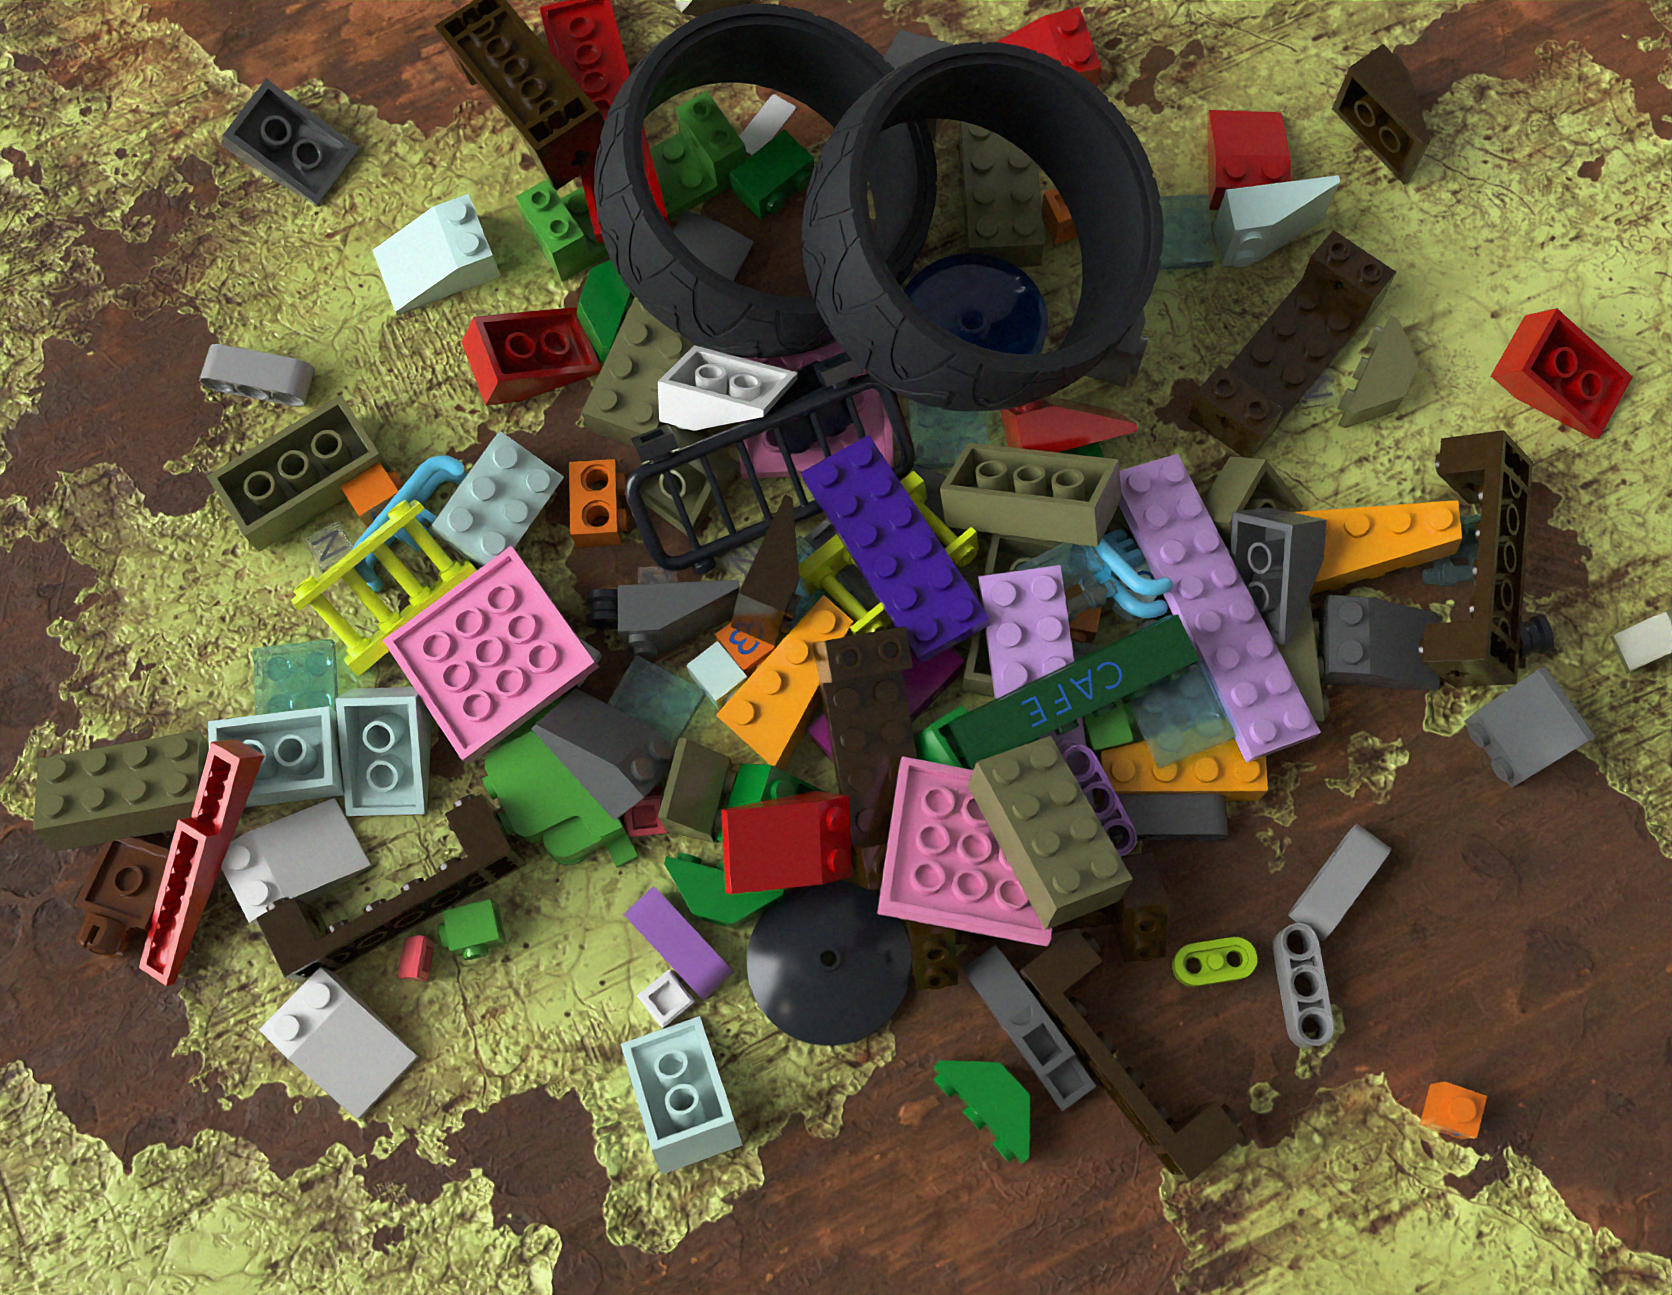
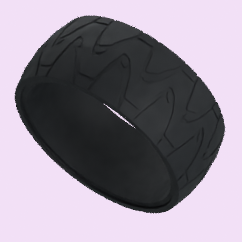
[594,4,937,359]
[801,42,1164,411]

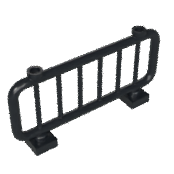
[625,352,916,574]

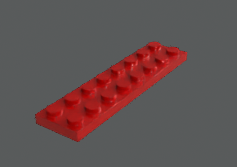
[539,0,670,243]

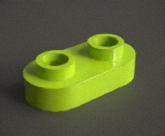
[1172,937,1257,987]

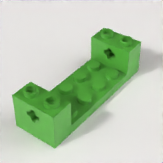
[515,91,747,282]

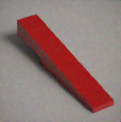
[139,739,265,986]

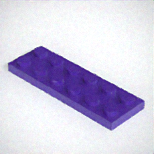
[801,435,991,665]

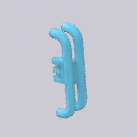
[351,455,468,593]
[1070,529,1173,618]

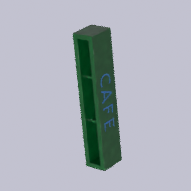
[947,614,1200,769]

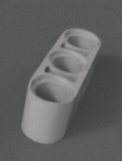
[199,344,315,407]
[1288,823,1392,941]
[1272,923,1334,1049]

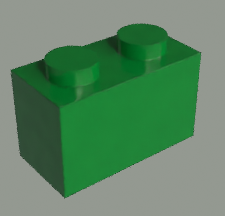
[730,129,814,220]

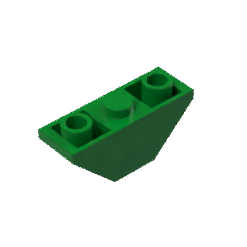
[576,260,634,362]
[664,853,786,930]
[932,1060,1030,1164]

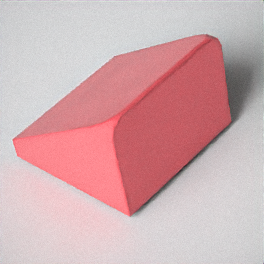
[623,786,667,837]
[398,935,435,982]

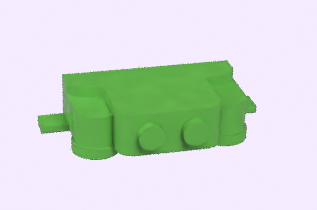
[482,696,639,868]

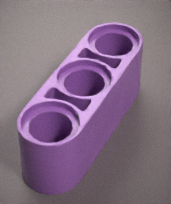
[1058,743,1137,856]
[623,886,734,1001]

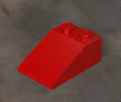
[997,7,1102,87]
[1208,110,1291,210]
[462,307,601,406]
[1491,308,1633,439]
[1000,396,1138,453]
[721,791,853,894]

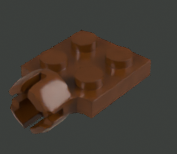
[74,837,170,959]

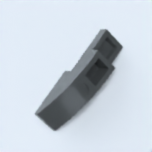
[961,944,1096,1111]

